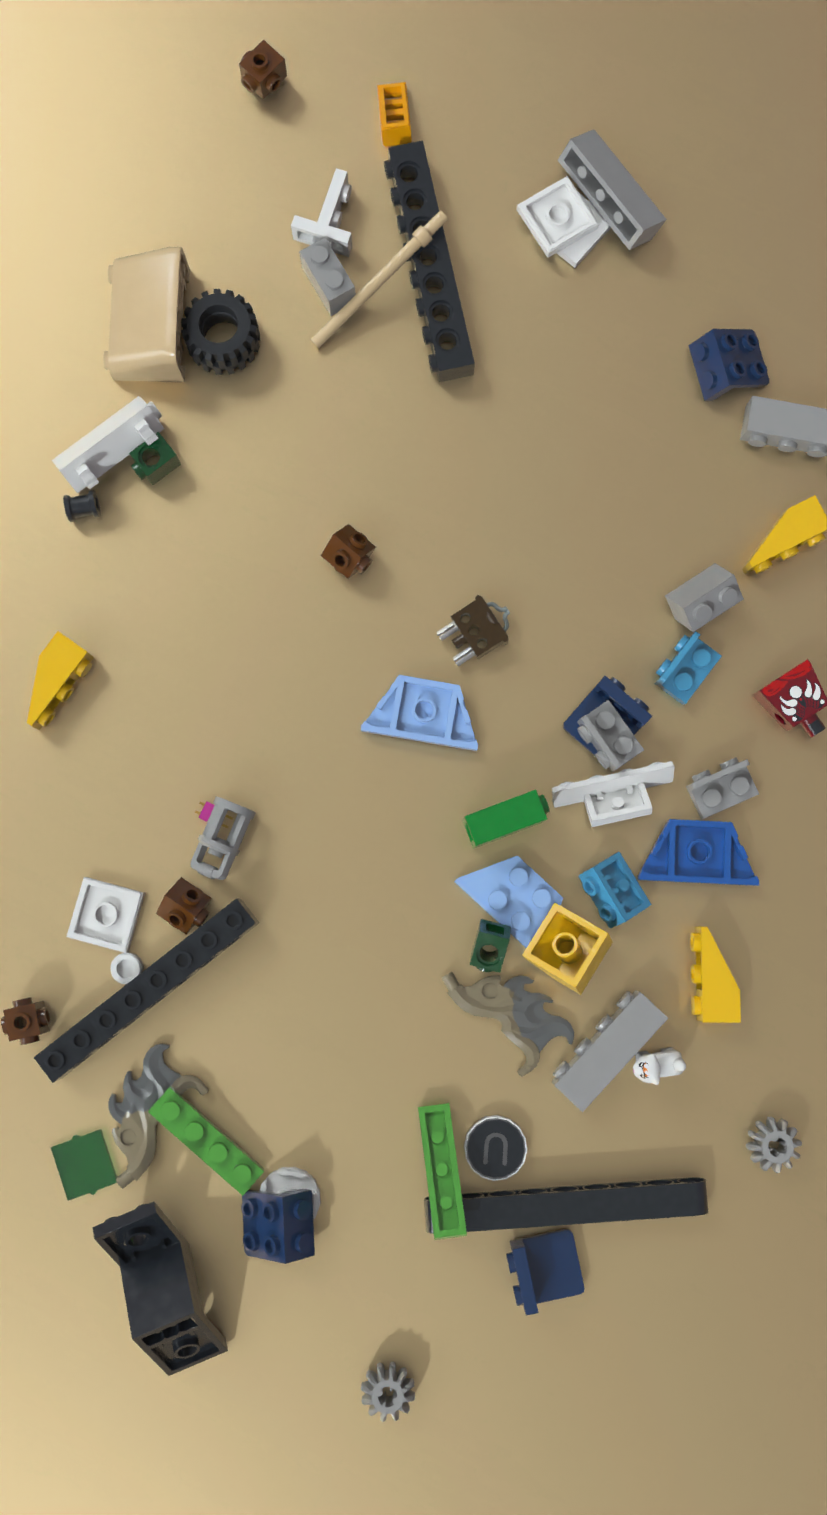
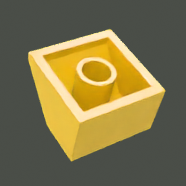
[522,903,613,995]

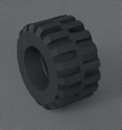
[181,289,260,375]

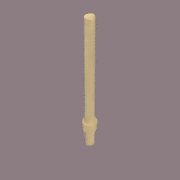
[311,210,448,348]

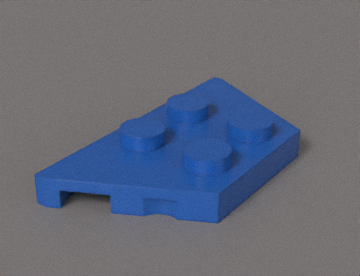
[638,819,759,886]

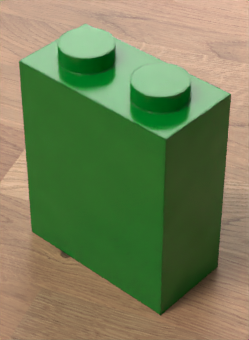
[462,789,550,849]

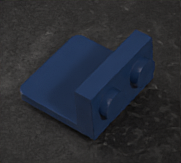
[688,329,769,401]
[563,676,652,757]
[241,1189,315,1264]
[506,1229,585,1316]

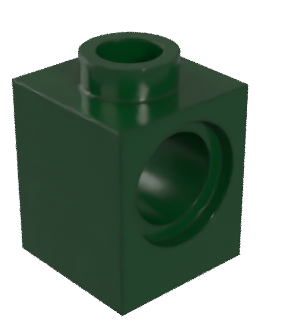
[129,432,181,485]
[470,919,511,973]

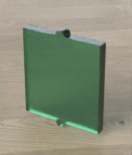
[51,1129,117,1201]

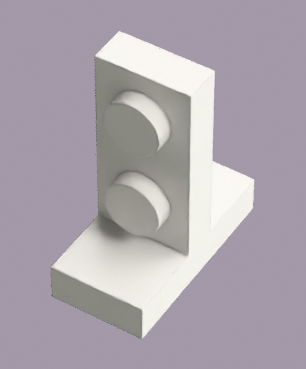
[291,168,352,257]

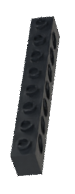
[384,140,475,382]
[34,898,259,1083]

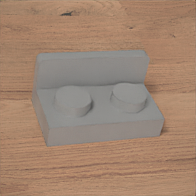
[577,700,644,772]
[686,757,759,820]

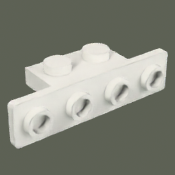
[552,761,675,827]

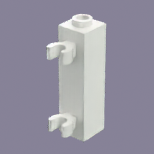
[52,396,165,493]

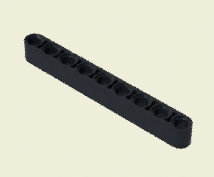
[424,1177,708,1234]

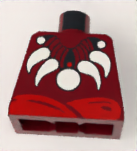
[753,659,827,738]

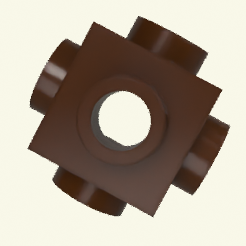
[239,40,287,99]
[321,524,376,579]
[156,877,212,935]
[1,997,51,1045]

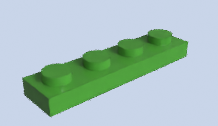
[148,1086,264,1196]
[418,1103,467,1240]

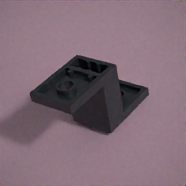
[92,1202,228,1376]

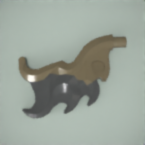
[442,972,574,1076]
[108,1044,208,1189]

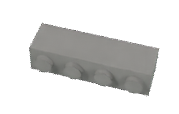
[558,129,667,250]
[740,396,827,458]
[552,990,668,1112]

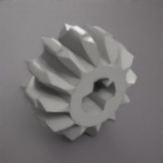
[746,1116,802,1173]
[361,1362,415,1422]

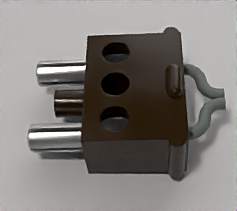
[437,595,510,666]

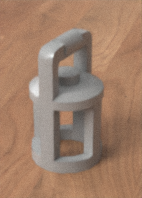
[190,796,256,880]

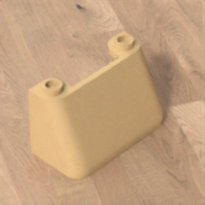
[103,247,190,382]

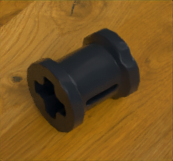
[63,490,101,522]

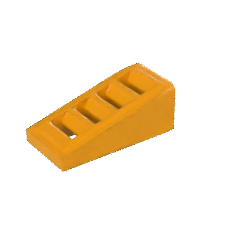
[377,82,412,147]

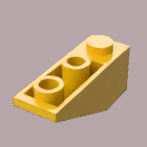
[742,495,827,574]
[27,631,94,730]
[690,926,741,1023]

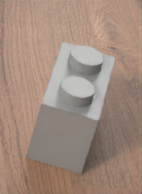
[299,237,356,316]
[665,563,744,632]

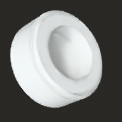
[110,953,144,984]

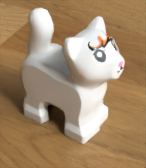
[633,1047,686,1085]

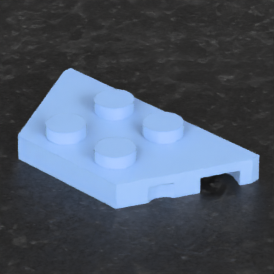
[361,675,478,751]
[454,856,563,948]

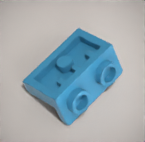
[654,631,722,705]
[579,852,652,928]

